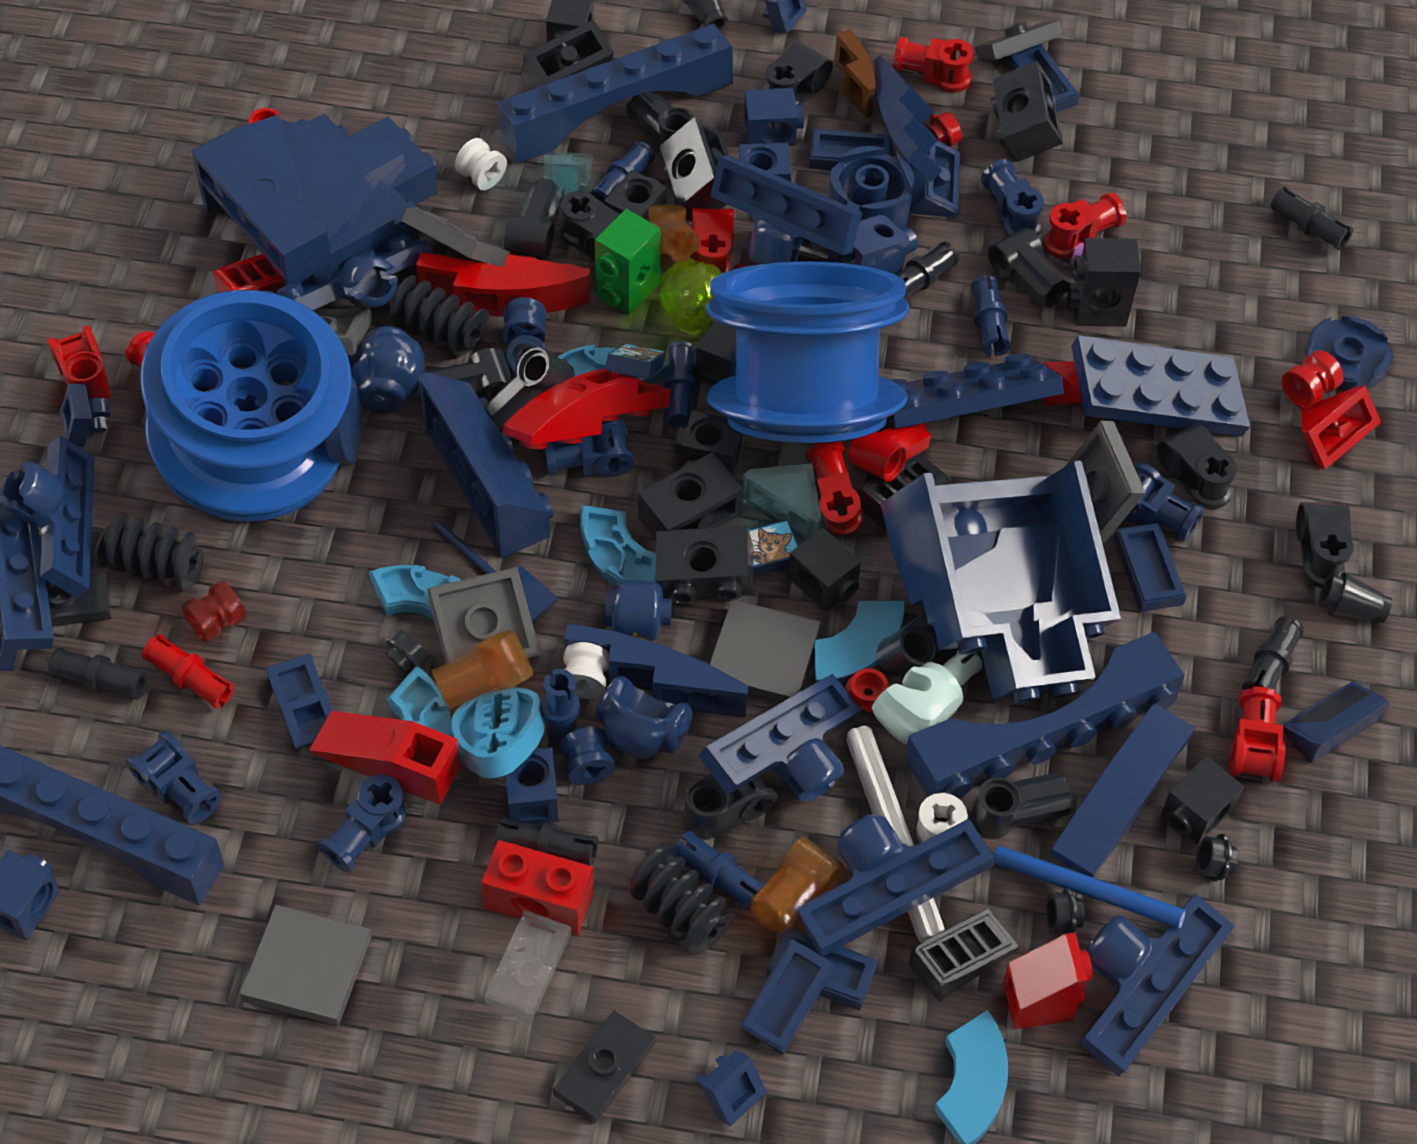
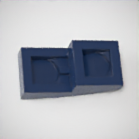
[266,653,334,751]

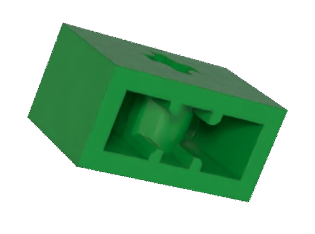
[595,209,661,315]

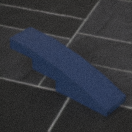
[874,55,943,182]
[564,623,748,717]
[1050,703,1196,878]

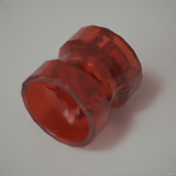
[181,580,247,644]

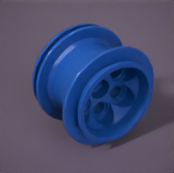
[706,262,910,443]
[140,290,351,522]

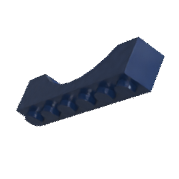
[497,24,733,163]
[905,631,1185,799]
[0,745,225,906]

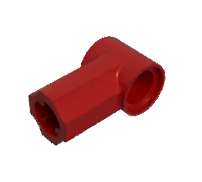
[848,423,931,482]

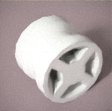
[455,138,507,190]
[563,642,609,699]
[916,793,968,843]

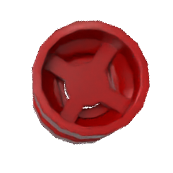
[1281,350,1344,409]

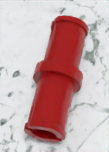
[142,634,235,709]

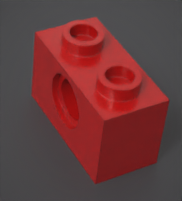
[481,840,594,936]

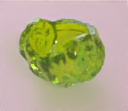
[659,258,722,335]

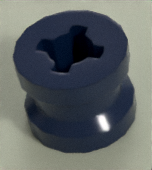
[503,298,546,352]
[560,727,615,785]

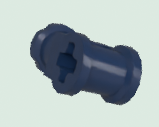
[981,159,1044,236]
[543,419,634,477]
[1124,463,1205,542]
[125,730,222,824]
[317,774,406,873]

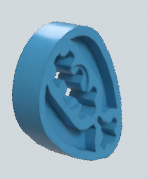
[452,688,546,778]

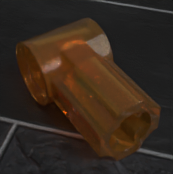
[649,205,699,262]
[431,629,534,709]
[750,836,845,932]

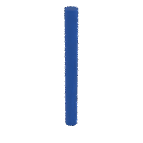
[994,845,1186,928]

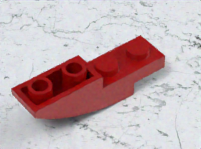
[416,252,591,317]
[503,368,671,449]

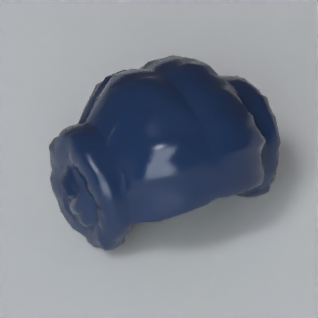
[350,326,425,412]
[595,676,693,759]

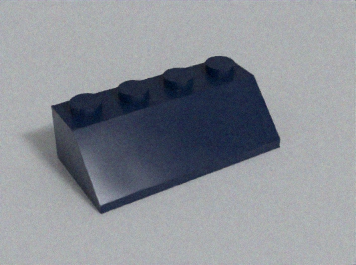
[418,372,553,558]

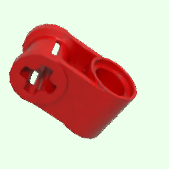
[692,208,734,286]
[47,325,112,400]

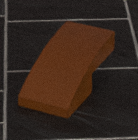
[834,29,876,118]

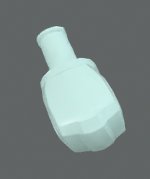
[872,650,983,745]

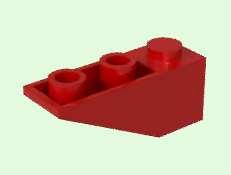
[309,711,462,805]

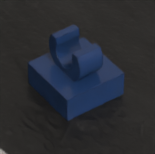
[760,0,807,34]
[61,384,111,446]
[696,1049,767,1126]

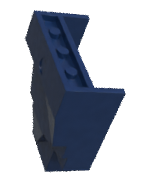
[191,113,438,286]
[881,460,1121,704]

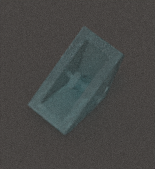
[544,151,593,196]
[743,463,821,541]

